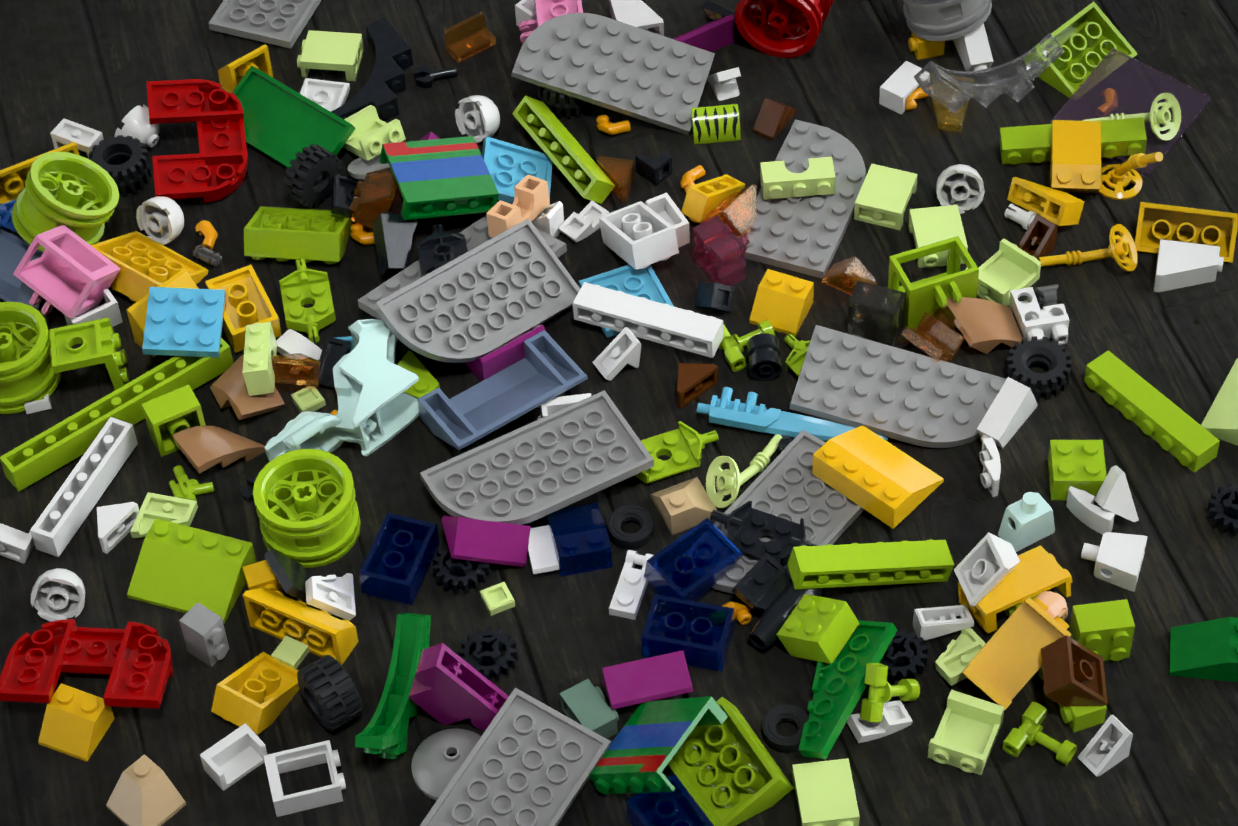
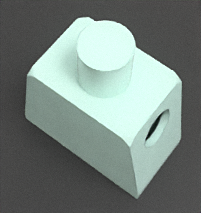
[998,492,1055,552]

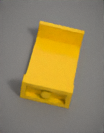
[958,545,1072,634]
[961,597,1071,710]

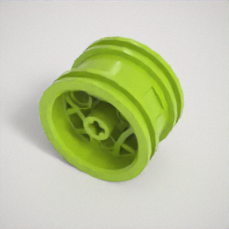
[11,152,119,252]
[0,302,61,414]
[253,449,361,568]

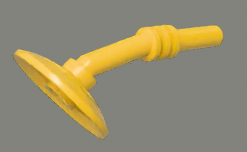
[1099,152,1163,200]
[1038,224,1138,272]

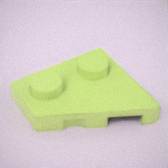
[130,492,198,538]
[935,627,986,686]

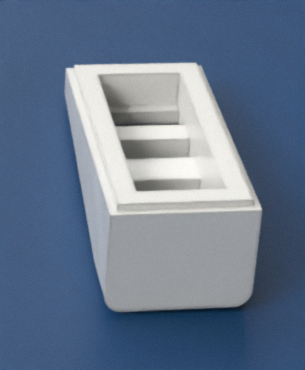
[913,605,974,640]

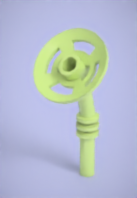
[1082,93,1181,141]
[706,434,782,508]

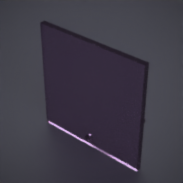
[1049,48,1211,177]

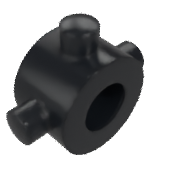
[777,435,793,453]

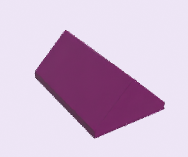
[673,14,734,52]
[464,325,545,382]
[441,516,531,567]
[601,650,693,709]

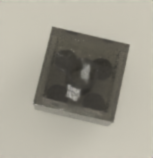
[847,281,906,347]

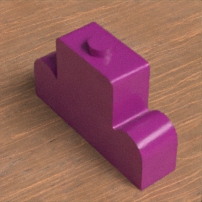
[409,643,509,731]

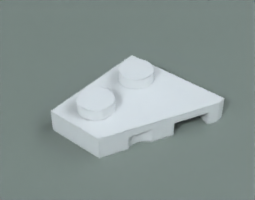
[305,573,356,621]

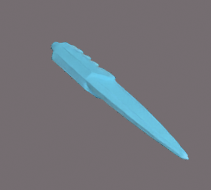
[697,387,888,441]

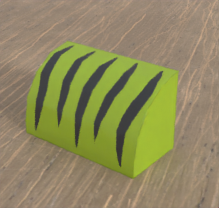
[691,104,741,145]

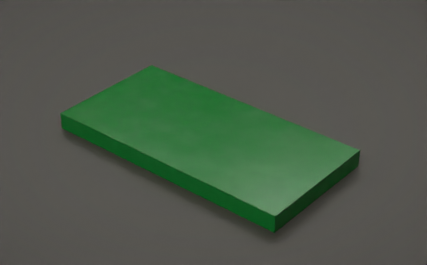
[233,66,356,168]

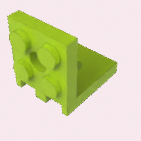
[49,317,130,390]

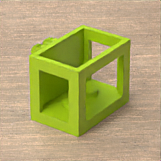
[887,236,979,331]

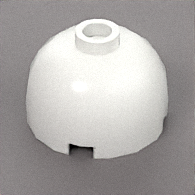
[455,95,500,143]
[114,104,160,149]
[936,164,985,214]
[136,196,184,245]
[31,568,86,622]

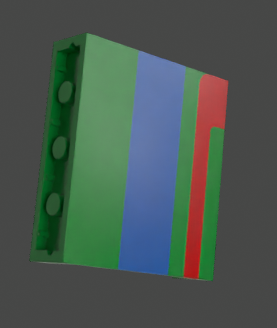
[379,136,499,220]
[589,696,728,794]

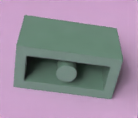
[560,679,619,739]

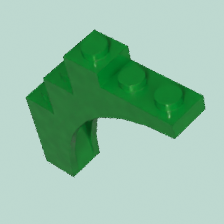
[355,613,431,759]

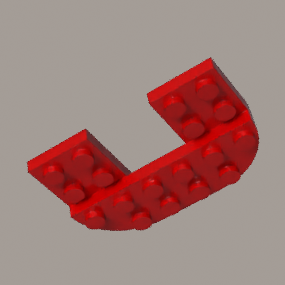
[146,79,248,203]
[0,619,173,709]

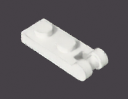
[609,550,655,620]

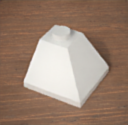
[954,532,1020,607]

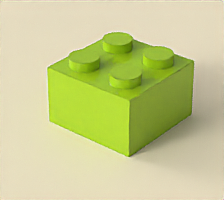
[141,384,206,457]
[1048,440,1106,500]
[777,594,860,664]
[1069,599,1135,661]

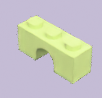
[760,157,836,200]
[242,322,277,396]

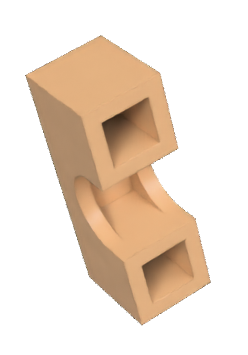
[486,175,550,238]

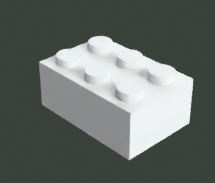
[598,201,679,270]

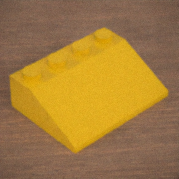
[91,231,209,302]
[812,425,944,529]

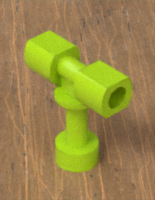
[718,320,775,372]
[860,663,920,722]
[1003,702,1077,765]

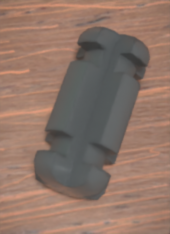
[193,245,222,267]

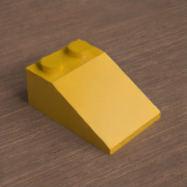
[1050,120,1101,193]
[205,265,281,353]
[211,652,300,735]

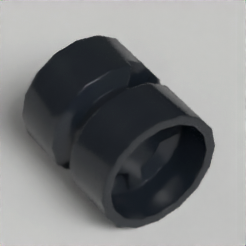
[747,333,782,381]

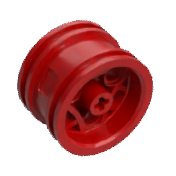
[735,0,834,58]

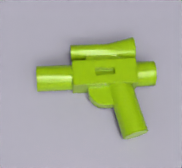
[169,465,214,501]

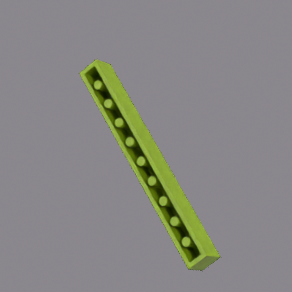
[0,338,233,492]

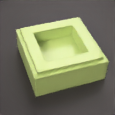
[291,384,326,413]
[480,582,515,616]
[271,636,310,669]

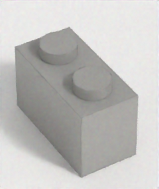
[179,602,230,667]

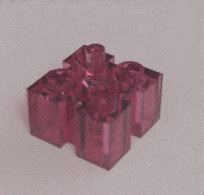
[693,216,749,286]

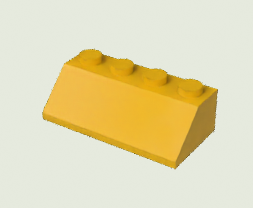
[0,142,79,204]
[1135,202,1238,263]
[243,587,359,665]

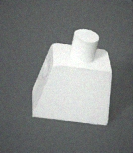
[1081,532,1148,592]

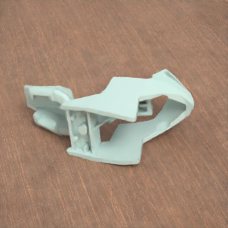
[264,319,419,462]

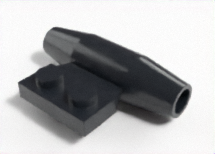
[731,553,825,651]

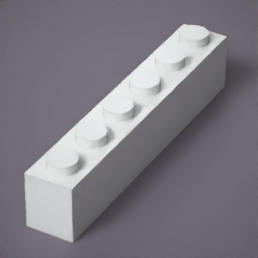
[573,282,724,358]
[30,417,138,557]

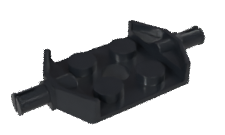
[416,224,468,276]
[710,501,819,566]

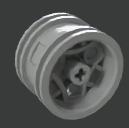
[902,0,992,41]

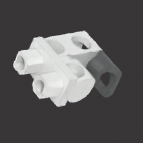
[1009,284,1069,345]

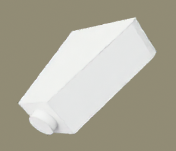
[609,0,664,36]
[953,23,993,75]
[1154,239,1224,292]
[977,377,1038,448]

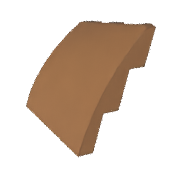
[943,297,1023,354]
[210,354,285,420]
[172,426,265,474]

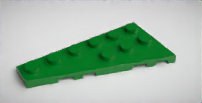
[798,620,897,759]

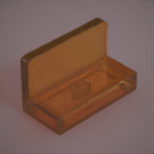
[444,12,496,63]
[901,312,964,363]

